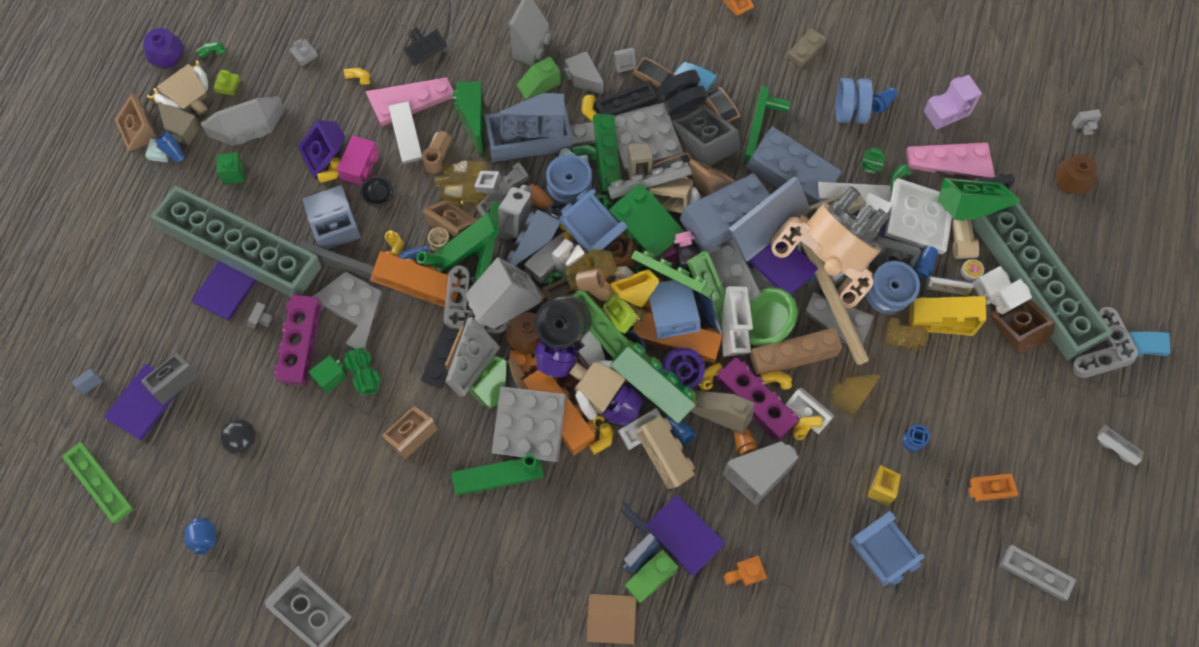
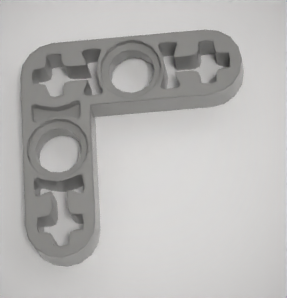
[444,266,507,334]
[1072,307,1138,378]

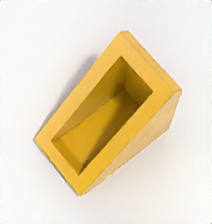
[610,269,659,308]
[867,465,901,506]

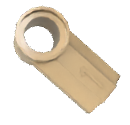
[951,219,979,259]

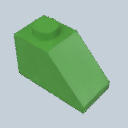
[517,57,561,100]
[469,356,506,409]
[625,550,678,604]

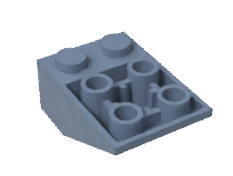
[500,93,564,139]
[302,185,361,250]
[506,209,561,266]

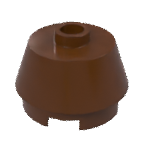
[1055,155,1097,195]
[597,234,638,272]
[506,312,544,355]

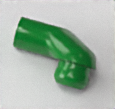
[195,41,226,59]
[572,144,597,162]
[890,164,911,192]

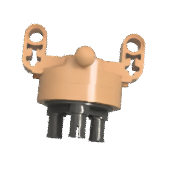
[771,186,890,308]

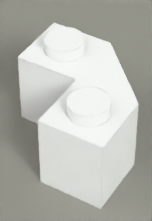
[972,266,1032,314]

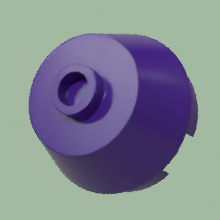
[143,28,184,69]
[535,341,578,377]
[662,348,705,389]
[601,382,643,427]

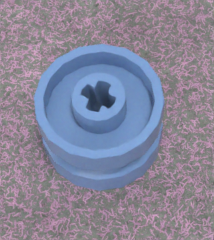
[835,78,873,124]
[546,154,592,206]
[866,261,920,315]

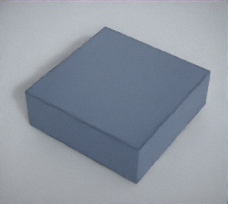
[72,369,103,394]

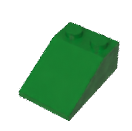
[453,82,485,156]
[937,178,1020,221]
[608,184,684,260]

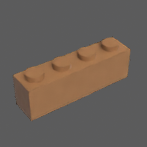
[749,328,842,377]

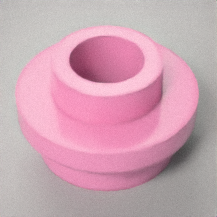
[674,231,695,247]

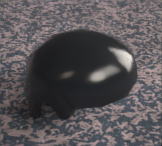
[360,176,393,207]
[220,419,256,455]

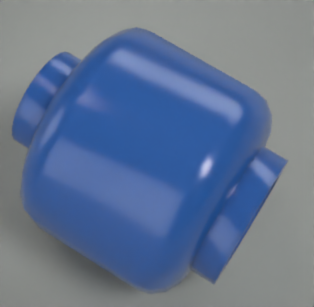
[185,518,217,555]

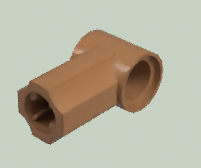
[422,131,453,174]
[576,269,613,301]

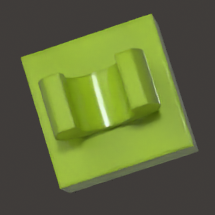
[214,70,240,96]

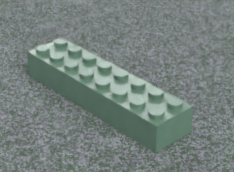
[150,185,321,297]
[971,203,1113,361]

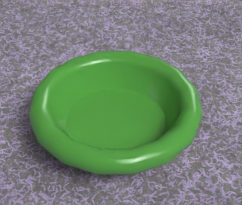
[748,287,798,347]

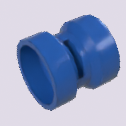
[902,425,930,452]

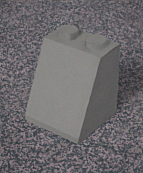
[465,257,543,329]
[723,441,799,506]

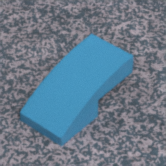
[674,62,717,92]
[1118,332,1171,357]

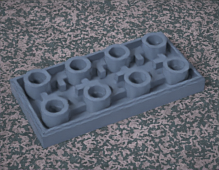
[729,177,811,262]

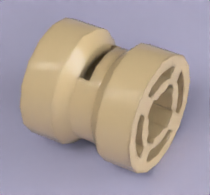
[428,227,450,253]

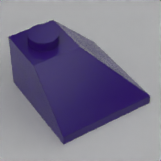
[298,120,345,178]

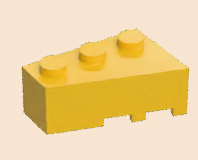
[909,296,986,336]

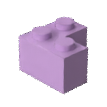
[924,75,982,130]

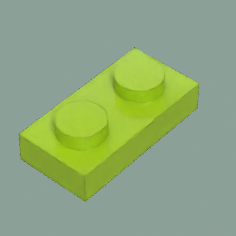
[602,291,638,333]

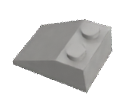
[509,0,552,65]
[265,565,352,647]

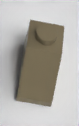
[158,102,201,146]
[627,143,653,190]

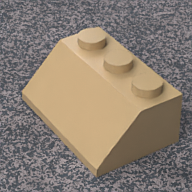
[634,415,695,489]

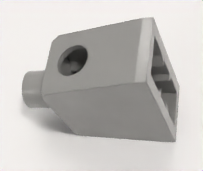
[498,185,532,238]

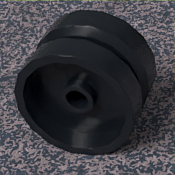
[656,70,708,116]
[534,295,592,349]

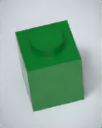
[216,152,245,184]
[309,355,347,394]

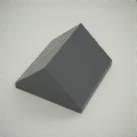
[869,235,921,269]
[141,352,198,405]

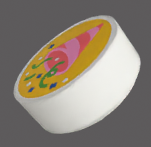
[961,259,984,281]

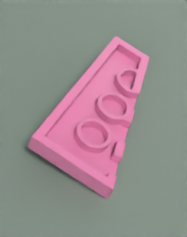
[366,77,453,127]
[906,143,995,179]

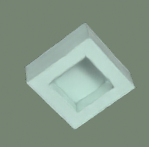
[145,139,169,162]

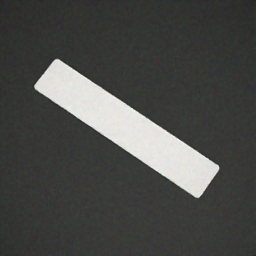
[818,182,892,202]

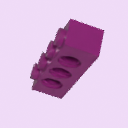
[274,294,322,386]
[715,358,799,443]

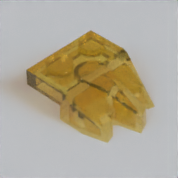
[435,161,488,204]

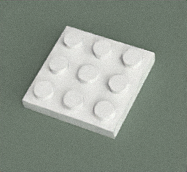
[884,178,952,255]

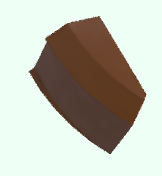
[990,299,1055,354]

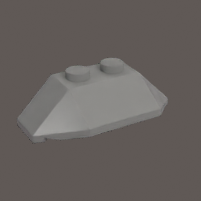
[201,96,285,146]

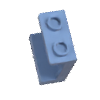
[558,188,628,258]
[648,280,700,340]
[850,511,925,587]

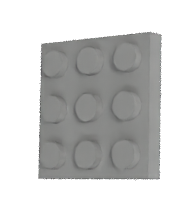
[614,102,683,172]
[492,386,567,462]

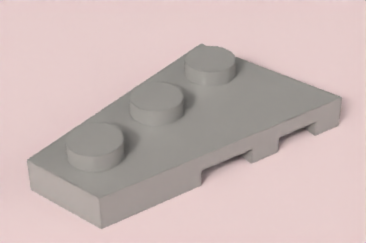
[805,292,874,346]
[445,317,500,396]

